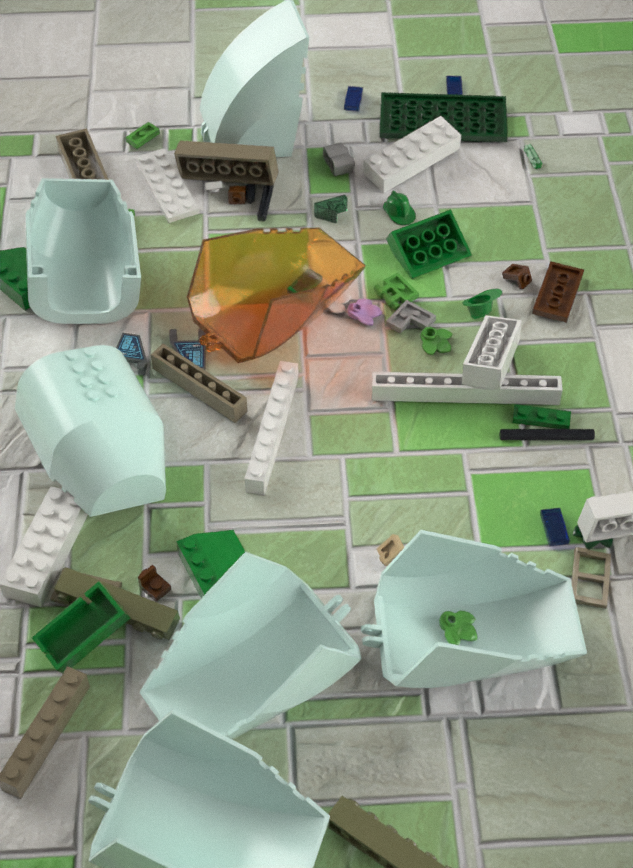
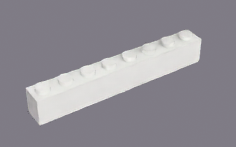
[245,361,299,496]

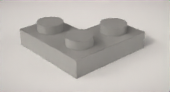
[386,300,436,334]

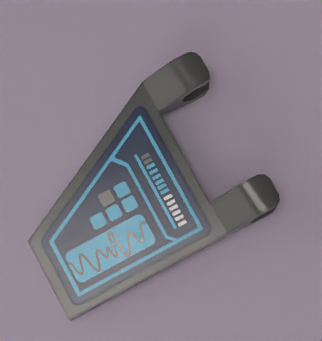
[169,328,206,371]
[116,333,148,375]

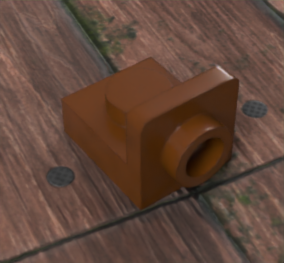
[228,186,246,204]
[502,264,532,290]
[138,565,172,602]

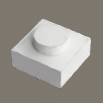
[204,181,223,193]

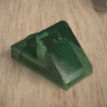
[314,194,348,223]

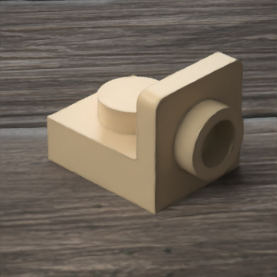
[377,534,404,566]

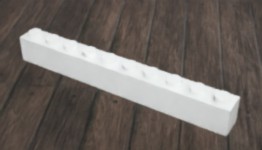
[372,372,563,405]

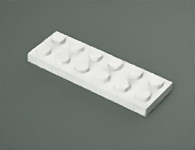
[134,148,200,223]

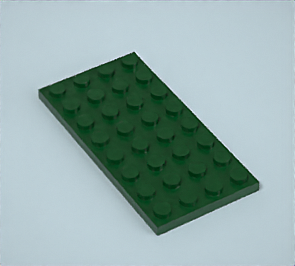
[379,92,508,142]

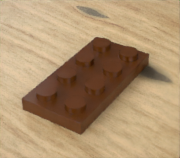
[532,261,584,323]

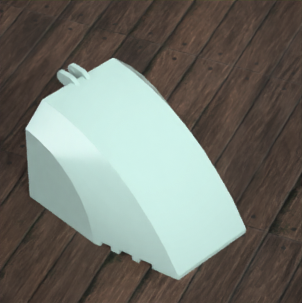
[200,0,309,157]
[361,530,587,688]
[139,552,362,739]
[88,709,330,868]

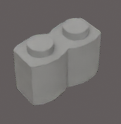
[323,143,355,176]

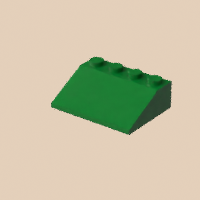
[386,209,472,279]
[0,247,31,311]
[176,530,246,598]

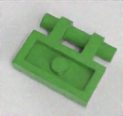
[374,273,419,311]

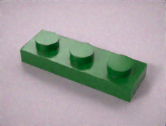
[512,404,571,429]

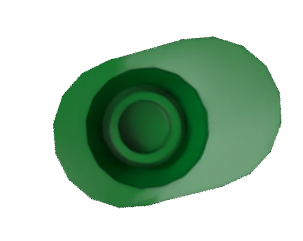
[383,190,416,225]
[462,288,503,319]

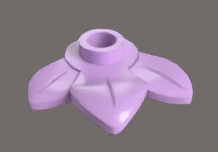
[347,299,382,325]

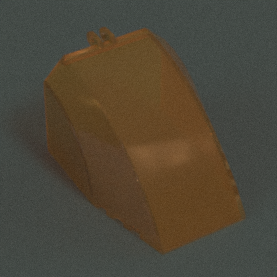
[187,227,366,363]

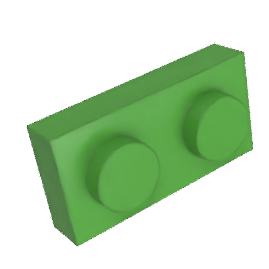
[125,122,160,149]

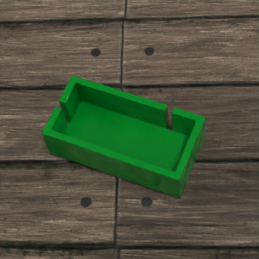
[32,581,131,674]

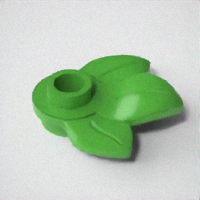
[420,327,453,355]
[439,610,477,645]

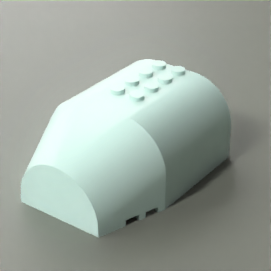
[25,178,141,324]
[15,345,166,517]

